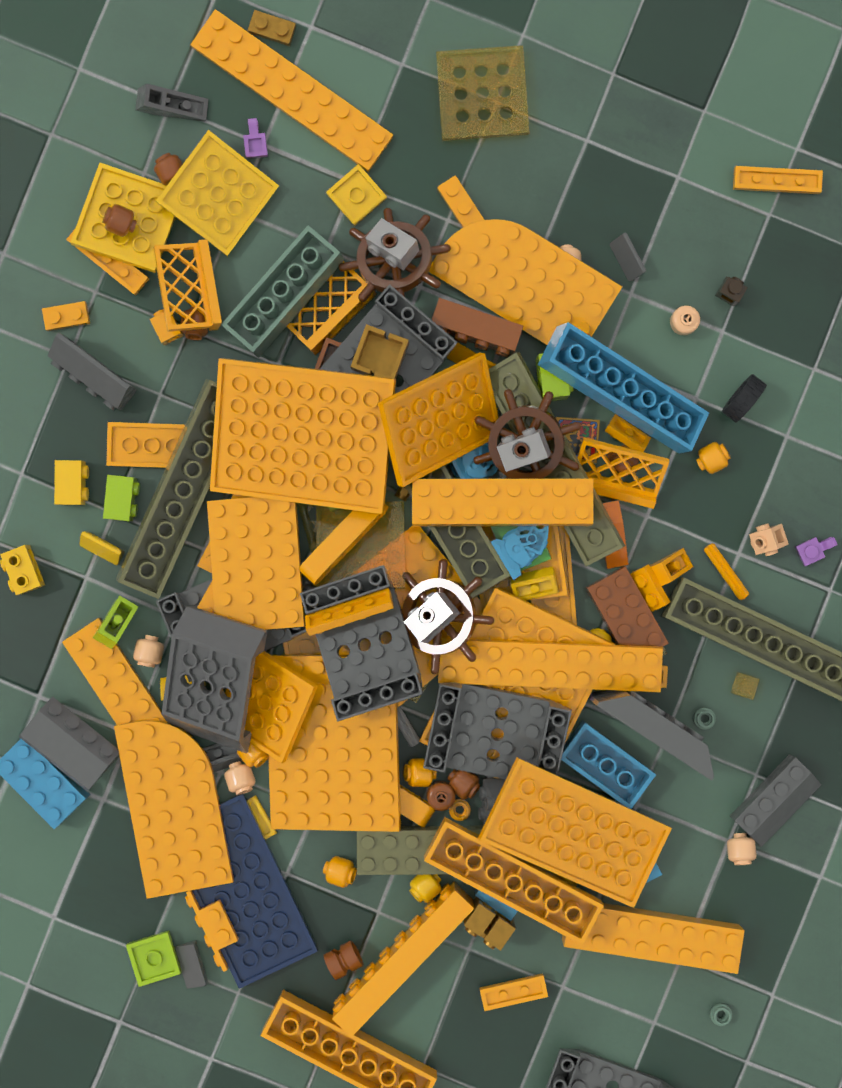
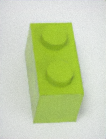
[103,475,140,521]
[93,595,138,649]

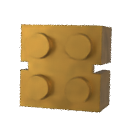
[350,324,409,379]
[464,897,516,951]

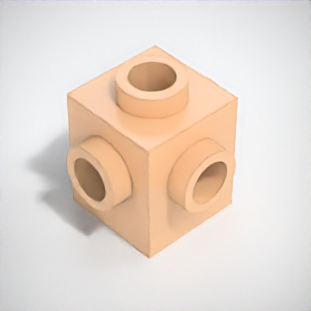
[749,523,789,556]

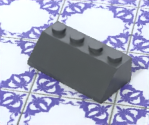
[48,332,137,411]
[19,696,119,792]
[730,754,821,847]

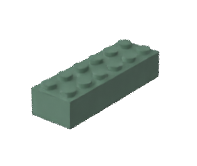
[221,225,345,358]

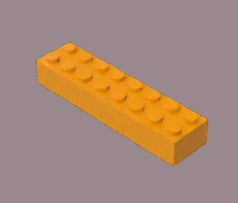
[412,479,593,526]
[424,817,604,945]
[332,881,474,1037]
[562,903,745,974]
[261,990,437,1088]

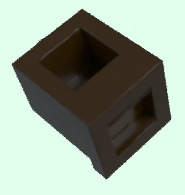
[715,276,748,307]

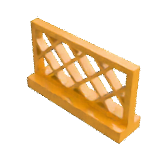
[153,239,222,332]
[286,261,376,356]
[577,437,669,509]

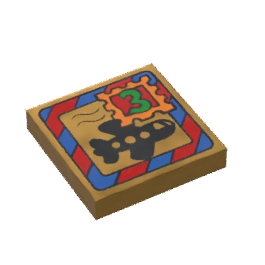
[556,417,600,464]

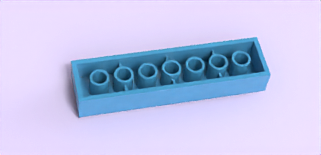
[538,322,709,453]

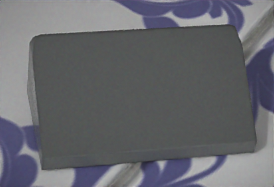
[610,232,646,281]
[203,743,243,773]
[175,940,208,989]

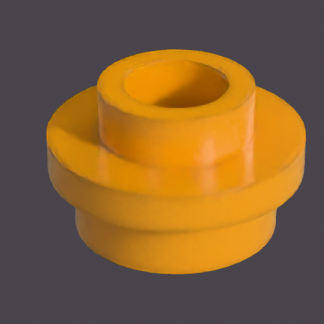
[449,799,471,821]

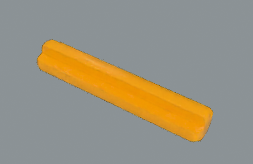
[704,543,749,600]

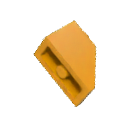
[650,548,693,586]

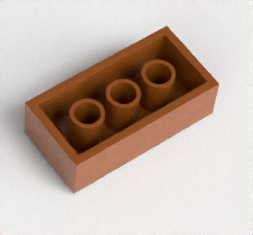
[432,298,523,358]
[585,566,669,647]

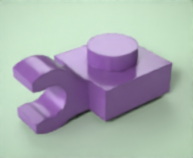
[243,118,268,159]
[795,537,838,566]

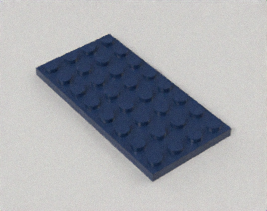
[192,793,318,989]

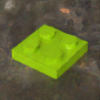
[126,930,182,987]

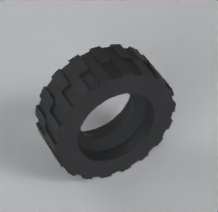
[722,374,767,423]

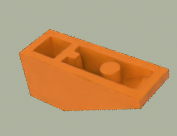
[602,500,629,569]

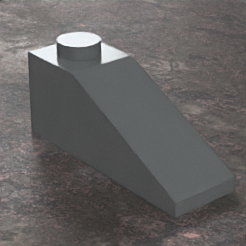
[135,83,208,121]

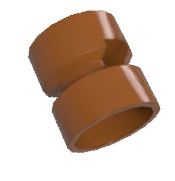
[323,940,364,980]

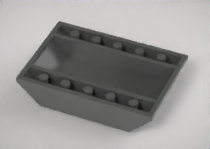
[589,690,714,781]

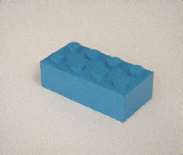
[561,720,656,809]
[0,739,91,829]

